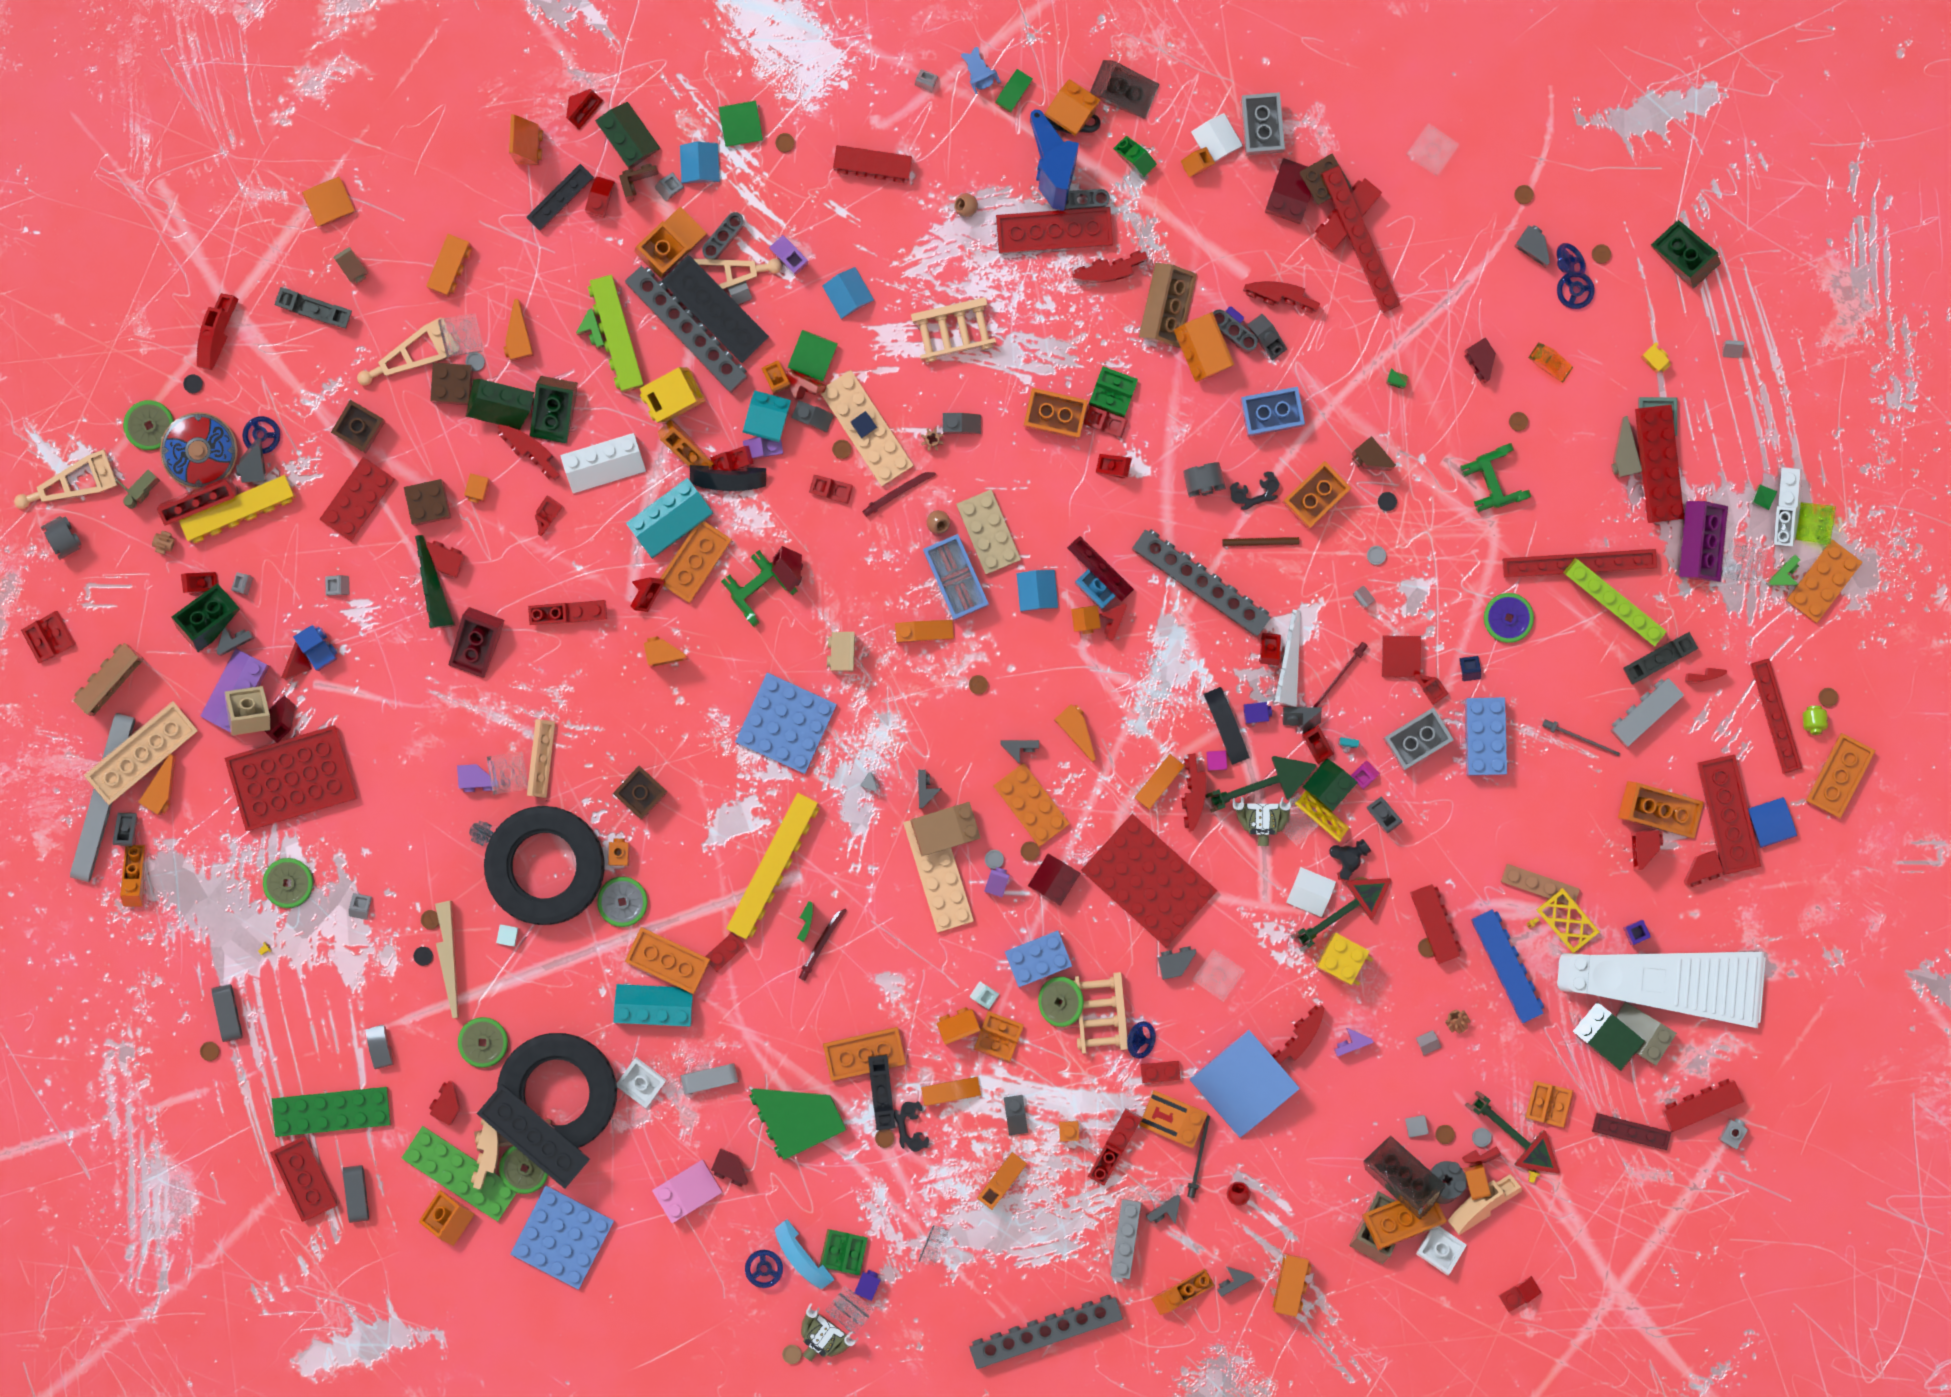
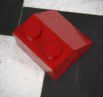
[1631,830,1663,871]

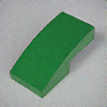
[995,69,1033,113]

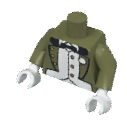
[1233,797,1292,846]
[801,1304,858,1362]

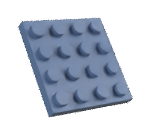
[735,673,837,774]
[510,1185,615,1290]

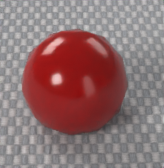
[1226,1182,1251,1206]

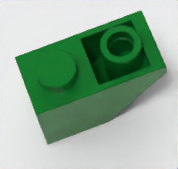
[1113,136,1157,177]

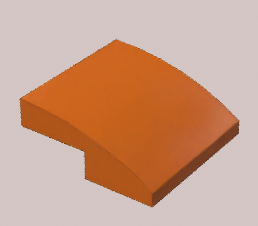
[302,176,355,227]
[973,1011,1024,1063]
[1525,1080,1574,1128]

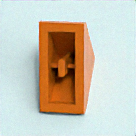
[761,360,790,395]
[1463,1163,1491,1200]

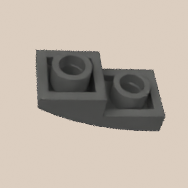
[365,1025,393,1070]

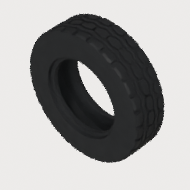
[484,806,605,925]
[497,1033,617,1148]

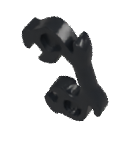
[1229,472,1280,510]
[894,1101,929,1152]

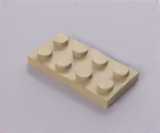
[956,489,1021,575]

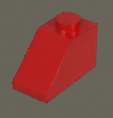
[585,176,615,218]

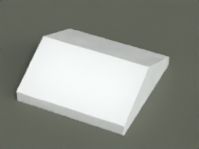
[1191,113,1243,162]
[1286,867,1336,917]
[616,1057,666,1108]
[1416,1226,1467,1276]

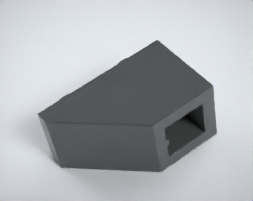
[1247,314,1287,360]
[1157,946,1196,980]

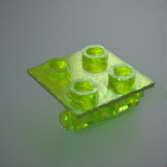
[1795,502,1836,545]

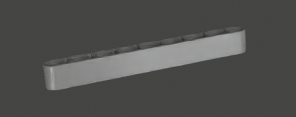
[70,713,135,883]

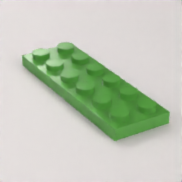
[401,1126,517,1222]

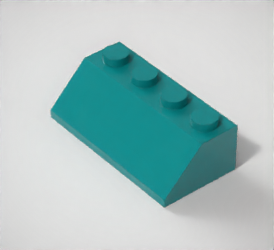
[626,478,714,559]
[613,984,693,1027]

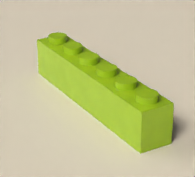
[588,274,644,393]
[1563,558,1667,646]

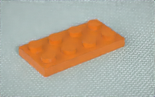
[660,521,732,603]
[1785,539,1863,623]
[1805,733,1876,819]
[993,763,1070,847]
[625,927,711,994]
[823,1027,906,1081]
[1362,1190,1447,1250]

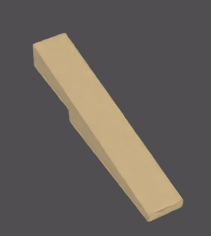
[435,901,459,1018]

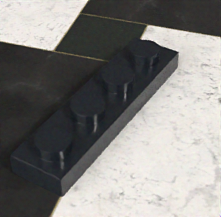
[526,164,594,231]

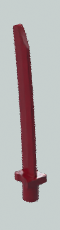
[862,472,936,517]
[1313,642,1368,707]
[799,909,847,981]

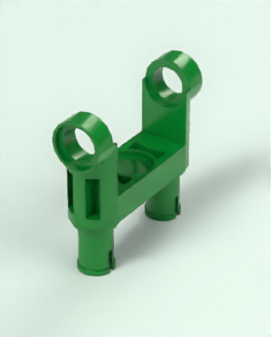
[1460,443,1532,513]
[721,550,798,627]

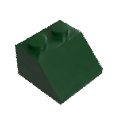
[1302,758,1358,812]

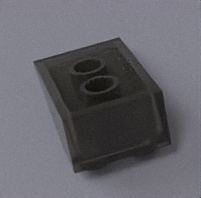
[1090,60,1159,119]

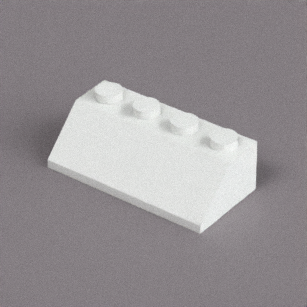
[560,433,646,494]

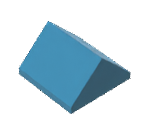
[680,141,720,184]
[822,267,874,319]
[1075,569,1115,610]
[1016,570,1058,612]

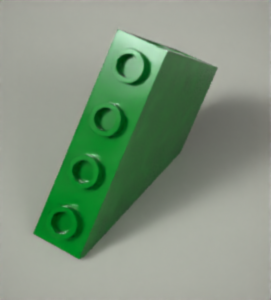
[749,1088,847,1160]

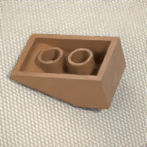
[910,802,981,857]

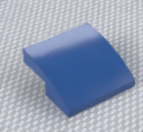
[1748,797,1797,848]

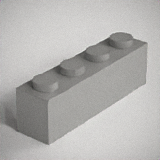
[1610,678,1684,748]
[1110,1199,1141,1279]

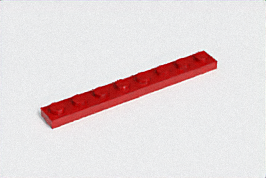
[1320,165,1400,313]
[1502,549,1657,578]

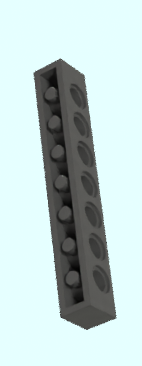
[625,266,747,393]
[1132,529,1271,637]
[969,1294,1123,1369]

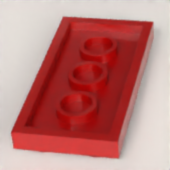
[319,457,395,542]
[270,1136,338,1222]

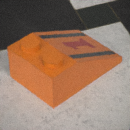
[1139,1090,1208,1148]

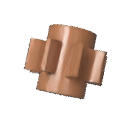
[921,428,944,451]
[152,530,175,555]
[1445,1009,1471,1034]

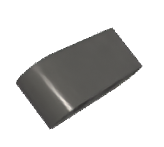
[1064,189,1110,210]
[702,212,744,260]
[1213,309,1258,353]
[211,984,243,1042]
[343,1165,369,1223]

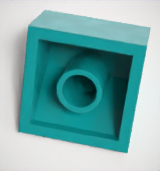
[742,390,791,442]

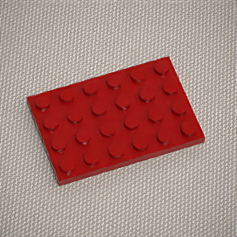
[224,725,357,832]
[1081,813,1218,947]

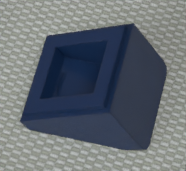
[850,411,877,439]
[1459,656,1481,681]

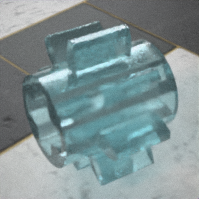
[469,820,493,846]

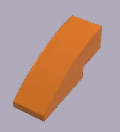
[1134,754,1185,810]
[921,1076,981,1106]

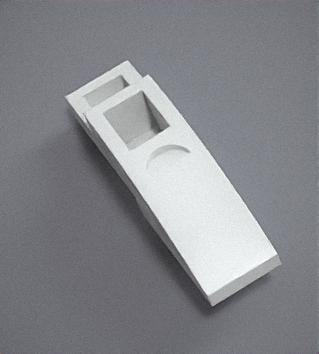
[1774,467,1802,546]

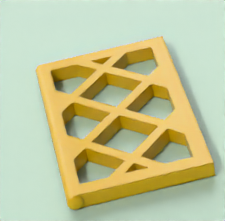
[1295,791,1350,842]
[1536,888,1600,953]

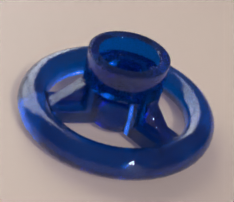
[1557,243,1586,277]
[1557,271,1595,309]
[242,416,281,454]
[1127,1021,1156,1059]
[745,1249,783,1288]

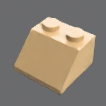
[827,632,855,672]
[225,686,270,735]

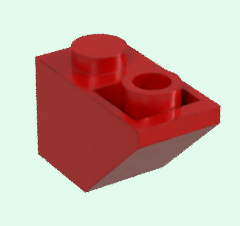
[426,540,465,578]
[1684,850,1724,887]
[429,1080,461,1126]

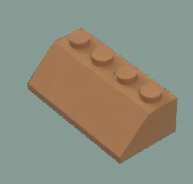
[1139,263,1197,348]
[73,643,144,716]

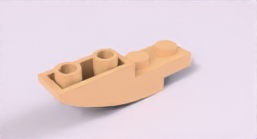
[471,1119,499,1190]
[1448,1174,1522,1235]

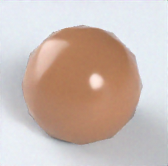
[954,193,978,217]
[926,510,950,534]

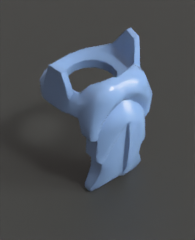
[961,47,1001,94]

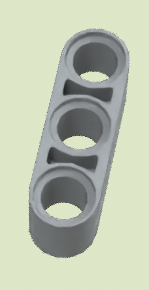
[680,1063,739,1094]

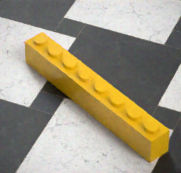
[726,792,820,939]

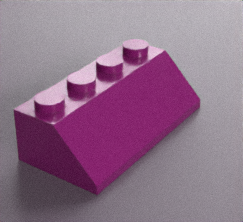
[1679,501,1728,582]

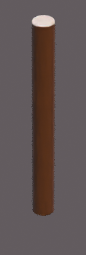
[1222,537,1299,546]

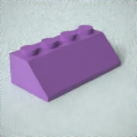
[200,648,270,733]

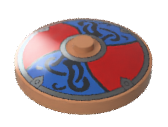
[160,412,238,489]

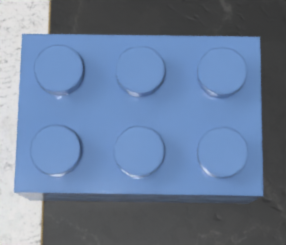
[1240,387,1305,437]
[1004,930,1072,987]

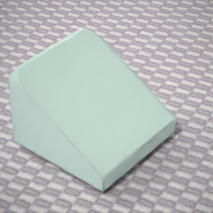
[496,924,519,947]
[970,981,999,1010]

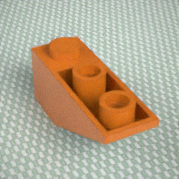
[120,845,145,907]
[977,1152,1027,1210]
[1151,1269,1214,1315]

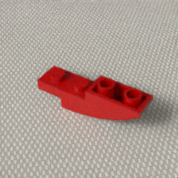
[1072,250,1148,283]
[1243,281,1320,313]
[197,293,239,370]
[497,425,561,480]
[528,600,607,625]
[1181,753,1206,832]
[1272,1005,1325,1065]
[1087,1108,1142,1186]

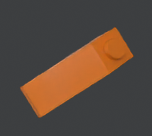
[503,298,534,361]
[658,419,713,468]
[895,620,954,643]
[1054,704,1096,763]
[138,754,176,815]

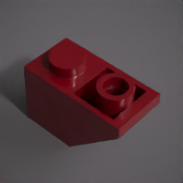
[1464,337,1496,384]
[772,546,803,592]
[265,695,295,743]
[711,1148,748,1187]

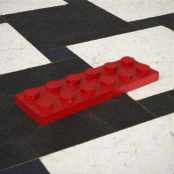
[996,207,1113,254]
[1635,404,1685,523]
[1697,754,1761,875]

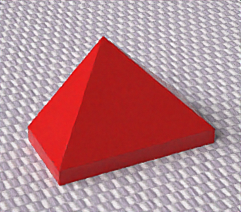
[566,89,604,130]
[281,642,312,680]

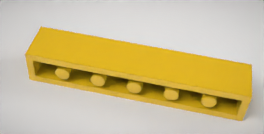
[179,475,296,544]

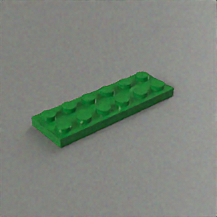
[271,1087,391,1137]

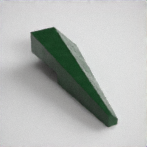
[415,535,456,629]

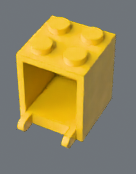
[639,367,706,423]
[1314,933,1373,986]

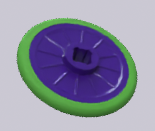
[1484,593,1534,643]

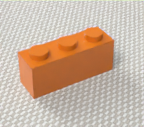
[426,234,472,297]

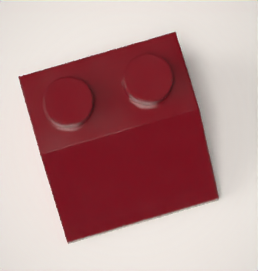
[1028,853,1081,906]

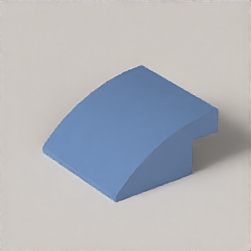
[1189,1029,1300,1138]

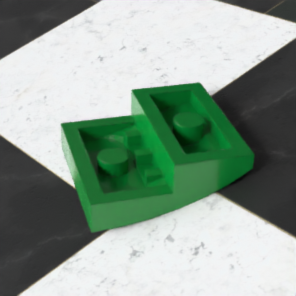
[718,100,763,147]
[787,330,838,381]
[1088,366,1138,418]
[797,901,814,942]
[819,1229,868,1275]

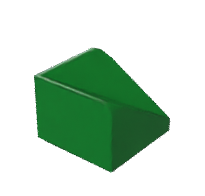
[1386,368,1408,389]
[1751,485,1777,510]

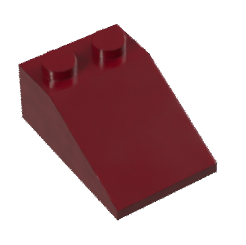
[1265,158,1311,224]
[448,607,505,678]

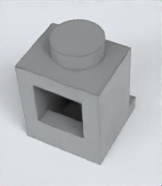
[1718,1118,1748,1149]

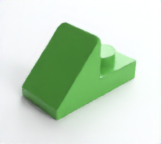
[576,308,605,349]
[1766,555,1800,586]

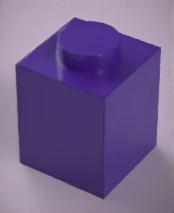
[1243,702,1272,724]
[1623,920,1651,945]
[854,1269,881,1301]

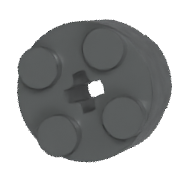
[1183,462,1226,498]
[40,516,81,560]
[1423,1161,1467,1204]

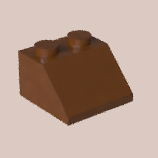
[1351,436,1396,471]

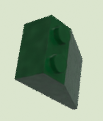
[1651,220,1721,289]
[529,376,578,443]
[171,583,240,652]
[1573,1002,1645,1071]

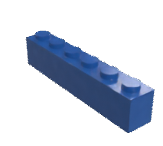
[1470,909,1544,1023]

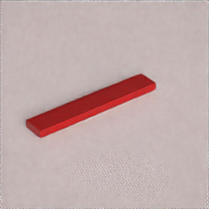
[1750,658,1802,774]

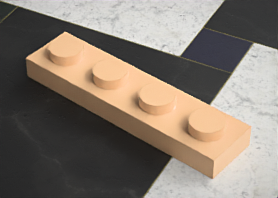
[527,719,555,798]

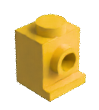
[1640,342,1671,373]

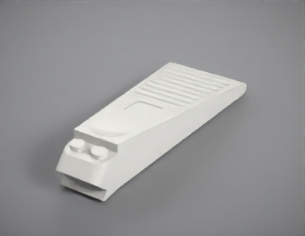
[1557,952,1766,1028]

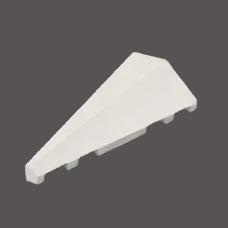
[1274,609,1301,707]

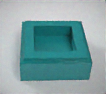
[1338,737,1359,748]

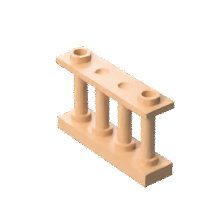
[911,297,996,363]
[1074,972,1128,1053]

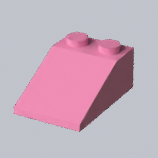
[652,1159,722,1223]

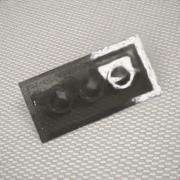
[1363,1135,1446,1219]

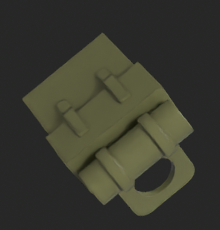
[115,469,160,509]

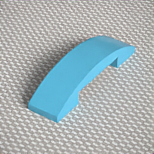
[774,1219,834,1289]

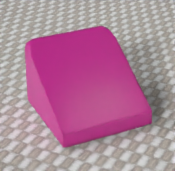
[1207,750,1227,771]
[1350,760,1380,790]

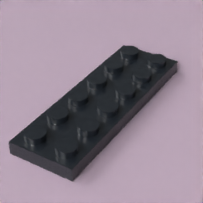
[661,254,769,363]
[476,1084,590,1189]

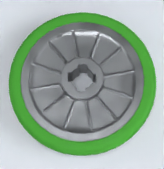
[597,877,648,927]

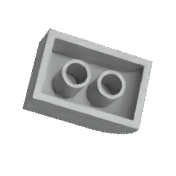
[1241,92,1285,156]
[1383,707,1454,771]

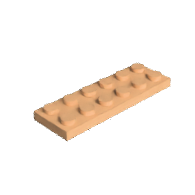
[820,370,914,487]
[83,701,198,805]
[903,820,974,933]

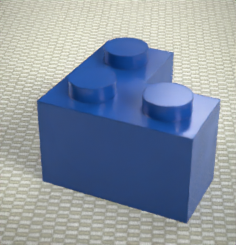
[293,624,338,671]

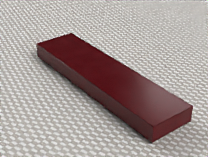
[1067,536,1134,602]
[1592,1113,1671,1151]

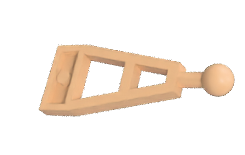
[677,258,782,289]
[357,317,459,386]
[14,450,118,509]

